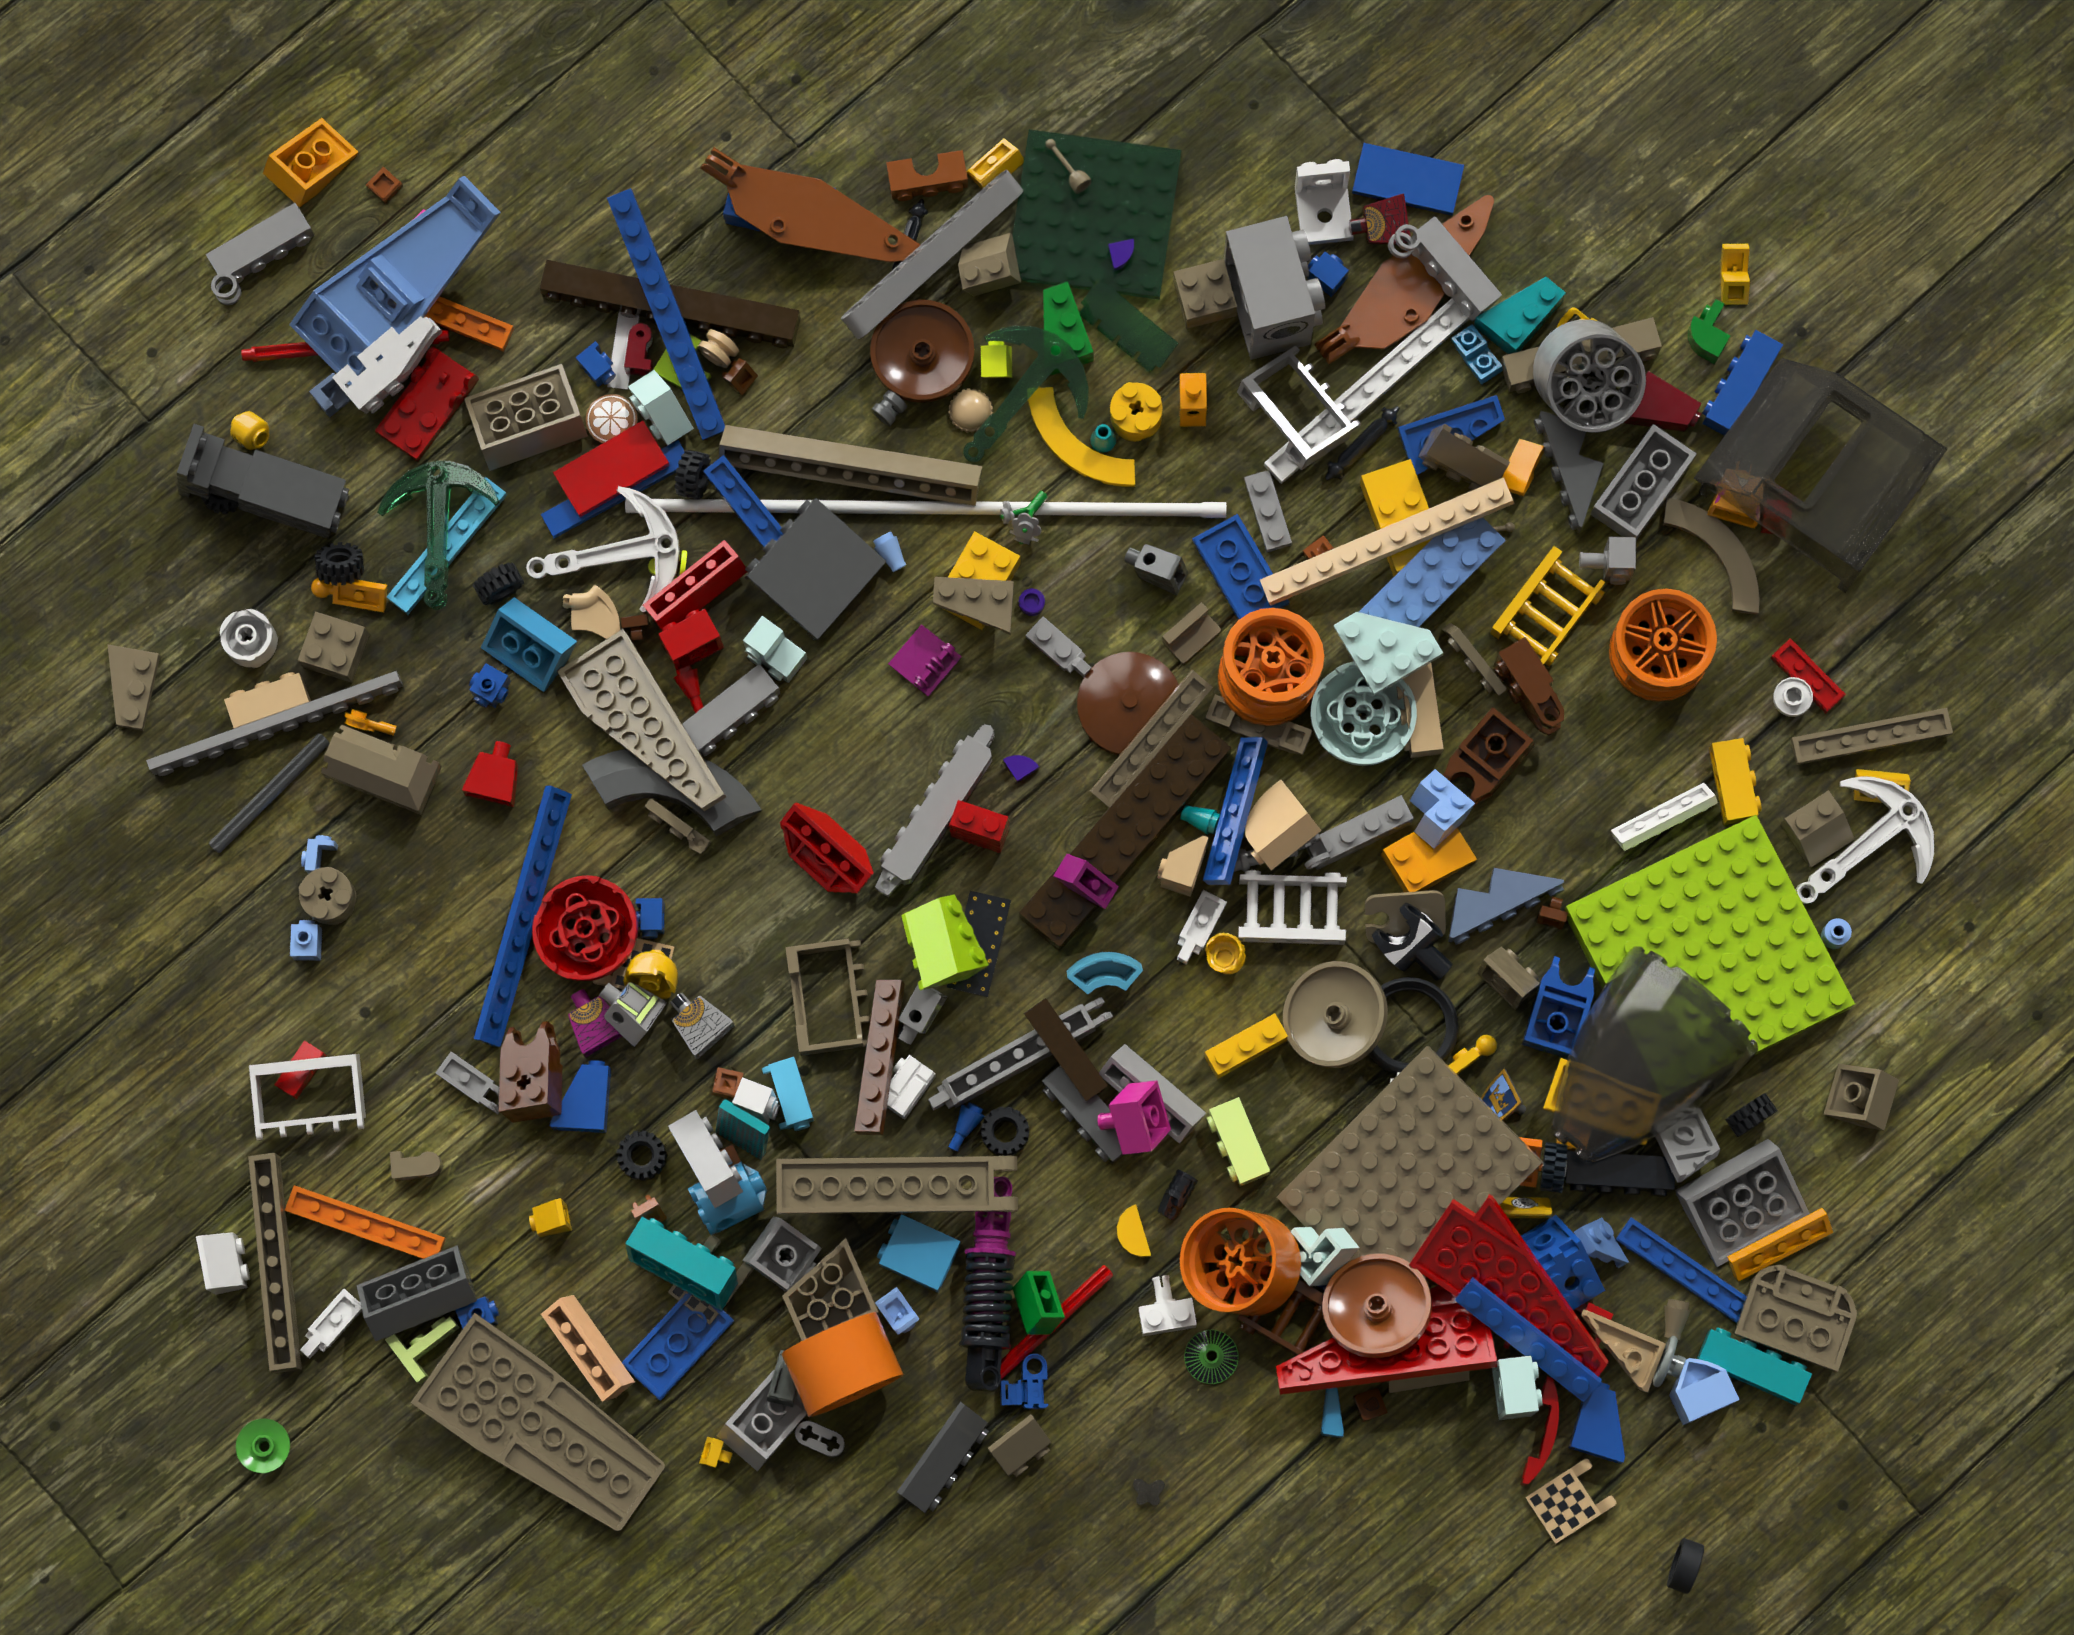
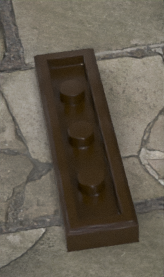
[1023,998,1108,1101]

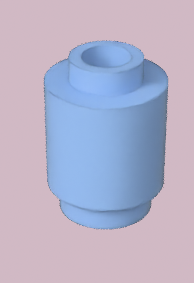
[1821,919,1852,949]

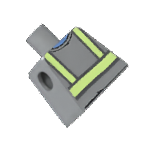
[599,982,667,1047]
[897,985,947,1045]

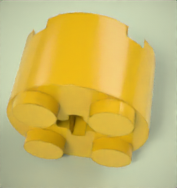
[1110,382,1162,442]

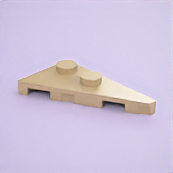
[1581,1309,1666,1392]

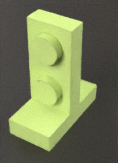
[385,1317,460,1385]

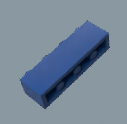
[1702,330,1783,439]

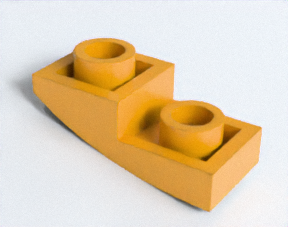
[1502,439,1544,496]

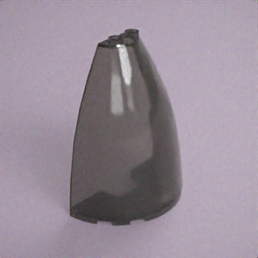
[1551,946,1758,1163]

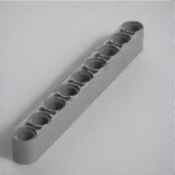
[841,170,1024,339]

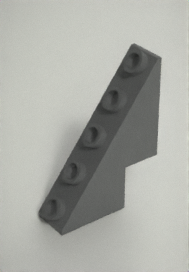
[1534,411,1603,534]

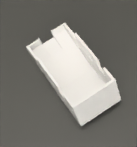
[332,316,442,413]

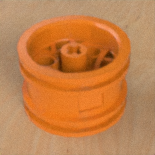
[1217,608,1324,726]

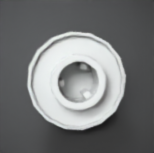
[1773,677,1813,717]

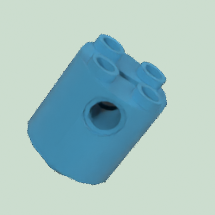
[688,1162,767,1235]

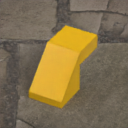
[1721,244,1750,305]

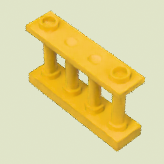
[1490,546,1605,667]

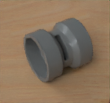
[871,390,907,427]

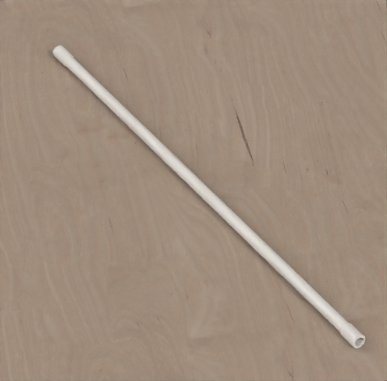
[625,498,1226,518]

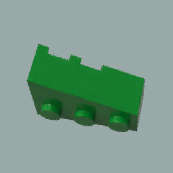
[1043,282,1094,378]

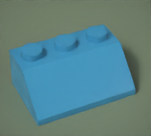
[481,597,577,692]

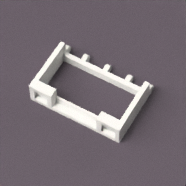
[249,1054,366,1140]

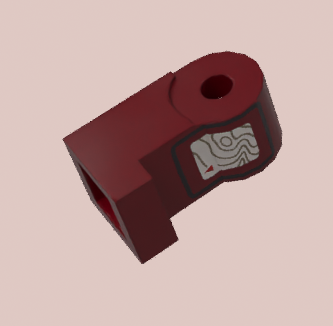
[624,323,653,376]

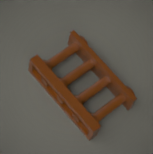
[1237,1269,1333,1356]

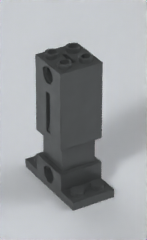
[177,424,349,539]

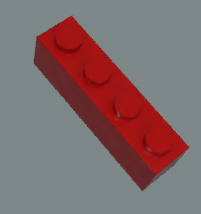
[643,540,747,630]

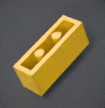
[1709,738,1761,825]
[1204,1013,1288,1079]

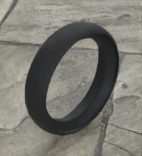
[1368,977,1459,1074]

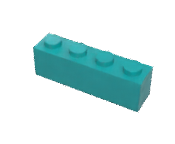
[1697,1328,1812,1405]

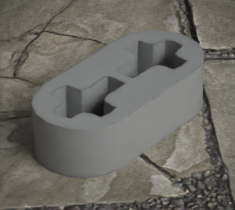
[795,1421,845,1457]

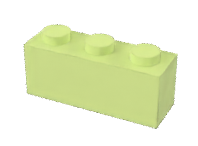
[1206,1097,1270,1187]

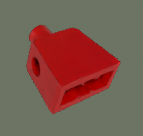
[462,741,518,807]

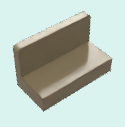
[1162,602,1221,664]

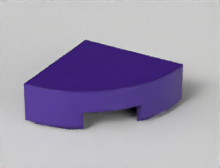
[1108,238,1134,271]
[1003,755,1039,783]

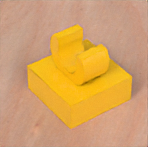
[699,1437,733,1468]

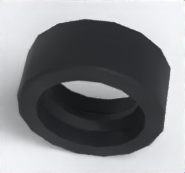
[1667,1538,1704,1594]

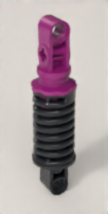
[959,1176,1016,1391]

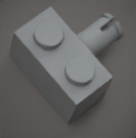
[1579,537,1636,585]

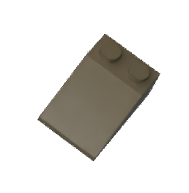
[1477,946,1540,1010]

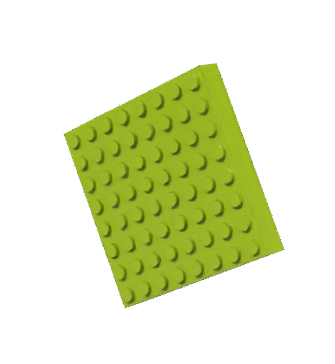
[1563,815,1855,1101]

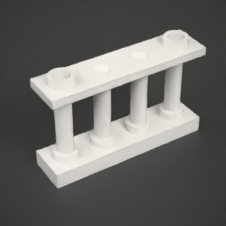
[1238,870,1347,945]

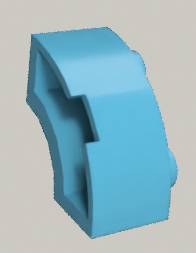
[1067,952,1143,994]

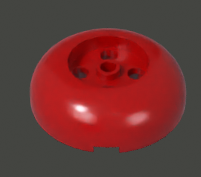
[532,875,638,981]

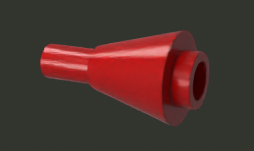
[673,665,704,713]

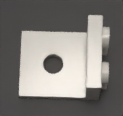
[1295,159,1354,245]

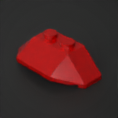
[780,803,874,893]

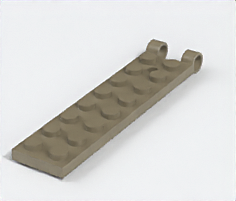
[776,1156,1018,1214]

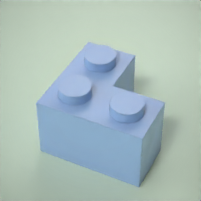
[1409,769,1475,848]

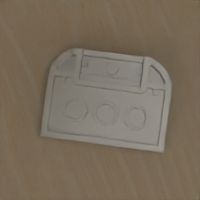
[1734,1265,1857,1372]

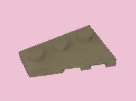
[933,577,1014,635]

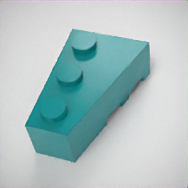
[1474,277,1566,354]

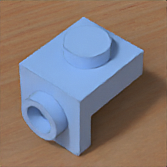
[301,835,338,874]
[875,1287,919,1335]

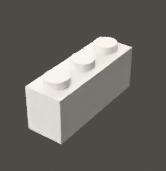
[732,1077,780,1125]

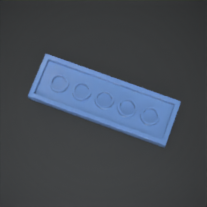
[1359,517,1506,627]

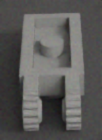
[436,1052,499,1115]

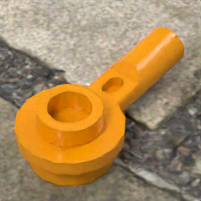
[344,709,397,736]

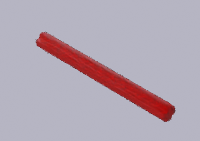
[1000,1265,1113,1380]

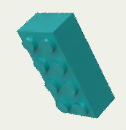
[625,1217,738,1311]

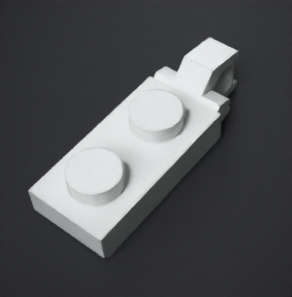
[1177,890,1227,964]
[300,1289,362,1359]

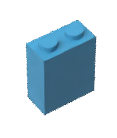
[877,1214,961,1293]

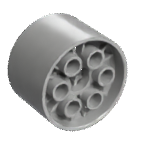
[1533,319,1646,432]

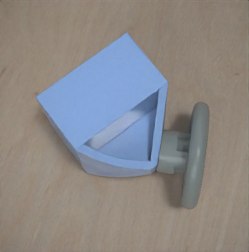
[1653,1336,1739,1425]

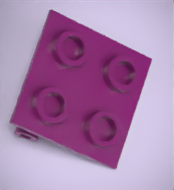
[888,624,962,696]

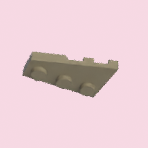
[1442,623,1507,695]
[107,644,160,731]

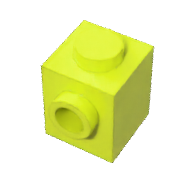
[981,340,1012,378]

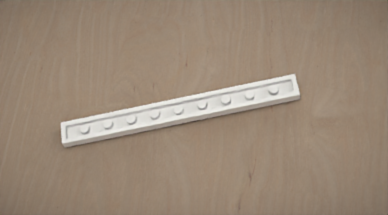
[1264,299,1469,484]

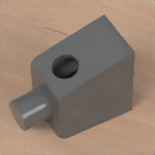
[1124,544,1188,596]

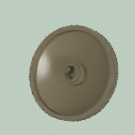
[1283,961,1388,1068]

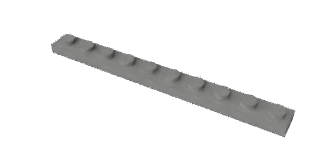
[146,671,403,776]

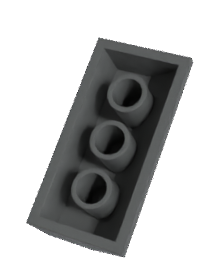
[897,1402,989,1514]

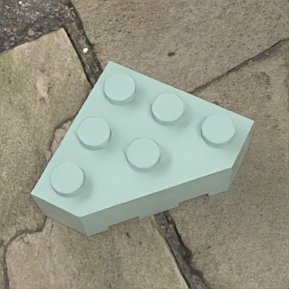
[1333,612,1443,696]

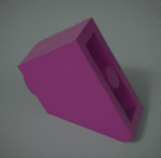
[1053,854,1119,909]

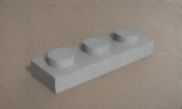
[1244,470,1292,552]

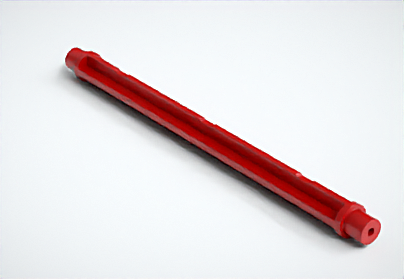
[241,330,450,362]

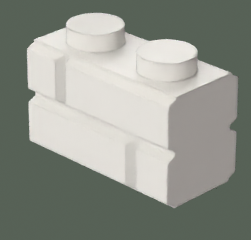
[887,1055,936,1119]

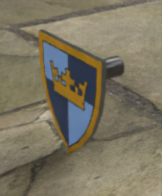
[1481,1069,1526,1121]

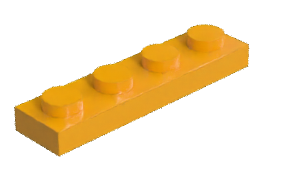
[1727,1208,1833,1282]

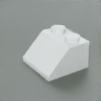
[196,1232,250,1295]

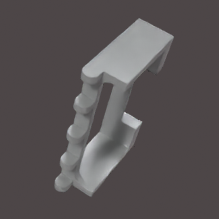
[1237,346,1361,470]

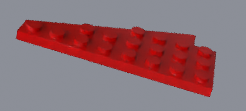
[1409,1194,1608,1377]

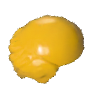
[1206,932,1246,974]

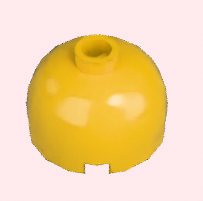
[623,950,678,999]

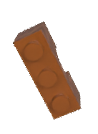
[886,150,968,201]

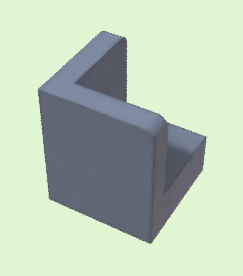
[309,373,352,418]

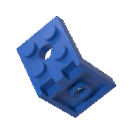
[1521,1215,1605,1310]

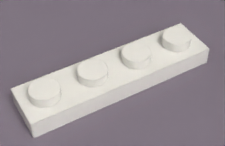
[1611,783,1718,851]

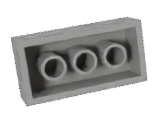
[1591,424,1696,540]

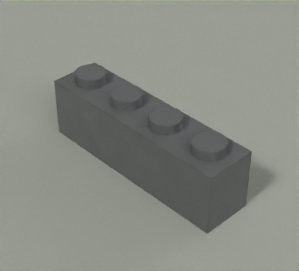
[1042,1066,1125,1165]

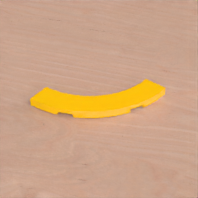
[1027,387,1135,487]

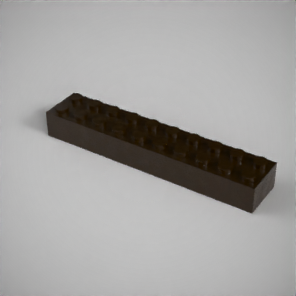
[1019,714,1232,952]

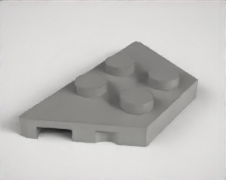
[1651,1102,1720,1183]

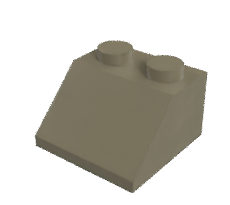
[958,233,1021,296]
[1780,790,1855,868]
[1824,1064,1899,1131]
[988,1414,1052,1477]

